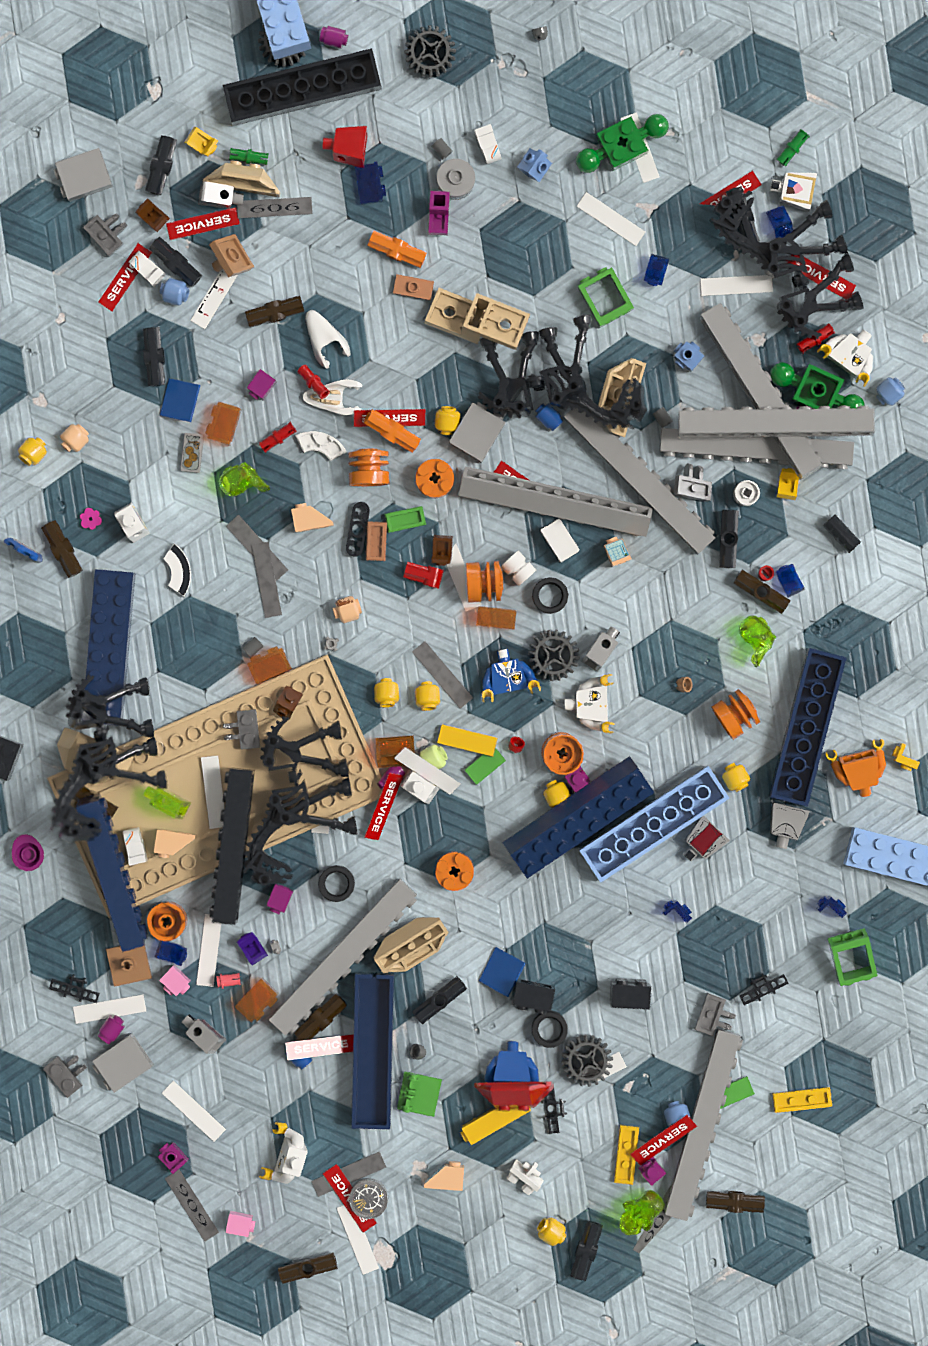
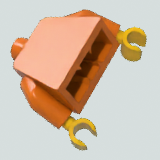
[826,739,886,797]

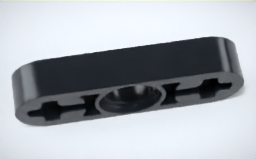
[346,502,370,557]

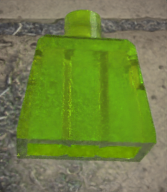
[143,786,192,820]

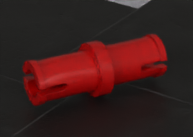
[796,323,835,354]
[297,365,330,399]
[259,421,297,453]

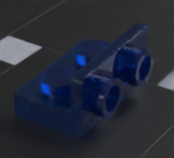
[355,161,386,205]

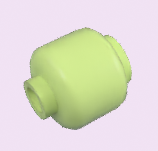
[419,745,448,769]

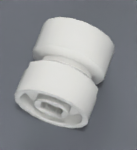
[733,480,760,507]
[501,550,536,587]

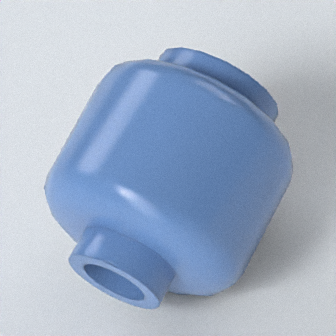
[160,278,189,305]
[876,377,905,406]
[664,1101,691,1127]

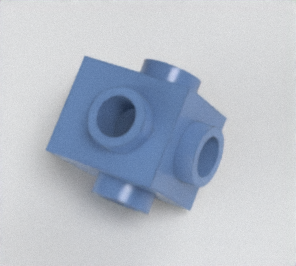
[517,148,552,182]
[673,341,704,372]

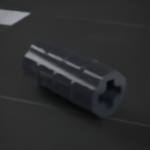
[823,514,861,553]

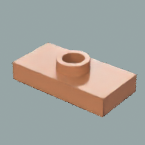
[393,274,434,301]
[366,521,387,561]

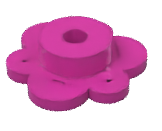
[80,508,102,530]

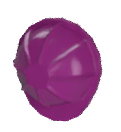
[12,834,44,871]

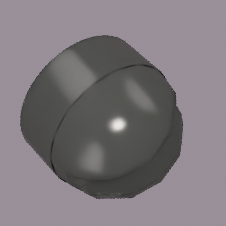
[532,26,548,41]
[409,1044,426,1060]

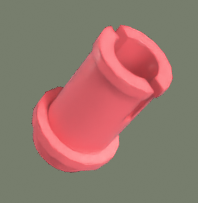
[216,973,241,989]

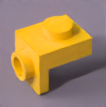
[184,126,218,157]
[777,468,799,500]
[892,743,920,771]

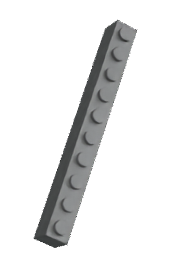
[700,303,822,480]
[678,406,875,438]
[564,408,715,555]
[660,428,854,469]
[459,466,653,537]
[269,878,417,1036]
[664,1028,743,1221]

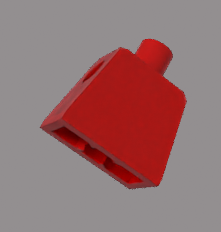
[323,126,368,168]

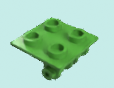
[397,1072,442,1117]

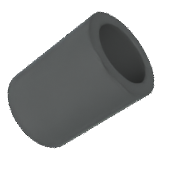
[431,138,453,160]
[653,407,673,428]
[242,637,264,658]

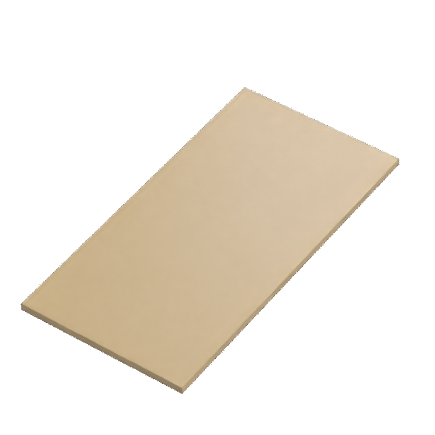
[47,654,382,918]

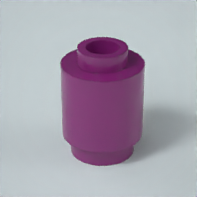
[319,26,349,49]
[97,1015,125,1044]

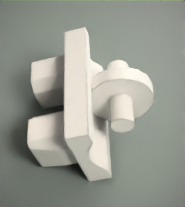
[507,1159,544,1195]

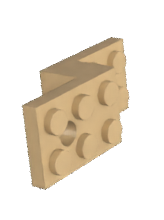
[424,288,530,350]

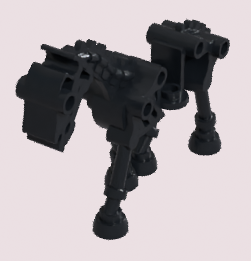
[709,189,864,339]
[478,315,647,430]
[51,675,167,844]
[244,716,358,886]

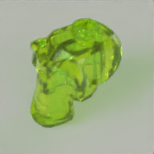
[219,462,270,497]
[739,615,776,667]
[619,1190,665,1235]

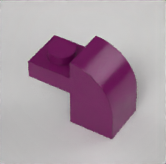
[428,191,450,236]

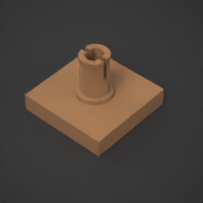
[209,234,254,278]
[106,946,152,987]

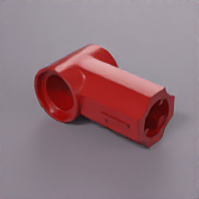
[403,562,444,589]

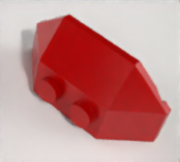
[474,1081,554,1112]

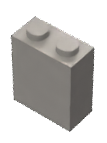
[54,148,113,202]
[449,402,506,463]
[92,1033,154,1093]

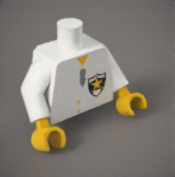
[817,329,873,387]
[565,674,615,734]
[259,1122,307,1184]

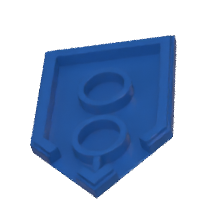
[4,537,43,562]

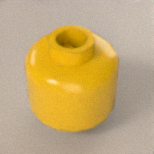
[435,406,461,435]
[18,437,47,466]
[374,678,399,708]
[415,681,441,711]
[722,763,750,792]
[543,780,571,808]
[537,1217,566,1246]

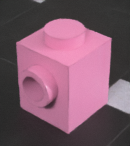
[159,965,191,996]
[226,1211,256,1237]

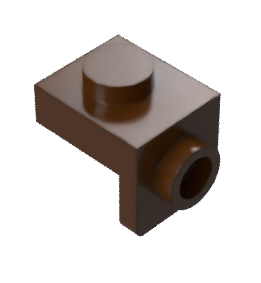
[135,199,170,232]
[431,535,453,566]
[273,685,303,720]

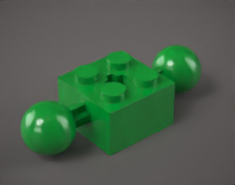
[576,114,669,173]
[770,362,865,409]

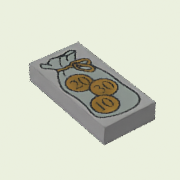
[180,433,204,473]

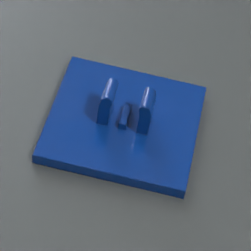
[160,378,201,422]
[479,947,526,998]

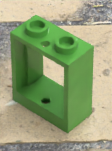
[578,267,634,328]
[828,928,878,986]

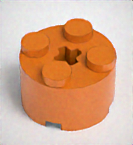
[416,459,454,499]
[435,851,474,891]
[147,901,187,941]

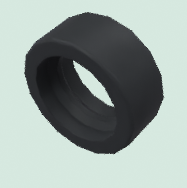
[532,577,569,614]
[318,865,355,902]
[532,1011,568,1048]

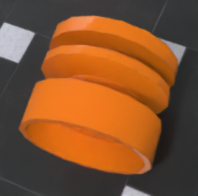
[348,449,390,486]
[466,561,503,603]
[711,689,760,740]
[541,732,584,775]

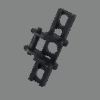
[739,973,789,1006]
[49,974,100,1003]
[541,1083,567,1134]

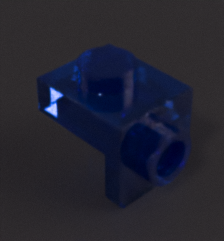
[766,205,793,238]
[644,254,669,286]
[776,564,805,598]
[816,895,847,918]
[662,900,692,923]
[154,940,187,966]

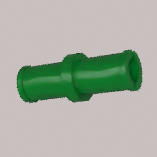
[776,129,810,167]
[229,148,269,165]

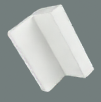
[540,519,579,563]

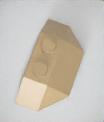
[203,161,281,197]
[598,358,646,437]
[57,728,134,784]
[374,918,449,973]

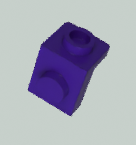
[236,932,268,966]

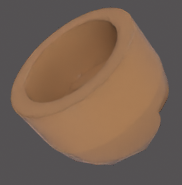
[676,677,692,692]

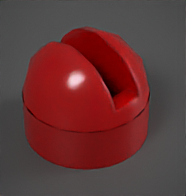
[758,565,774,581]
[508,736,525,754]

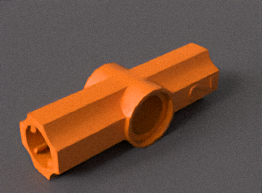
[367,231,427,268]
[363,409,421,453]

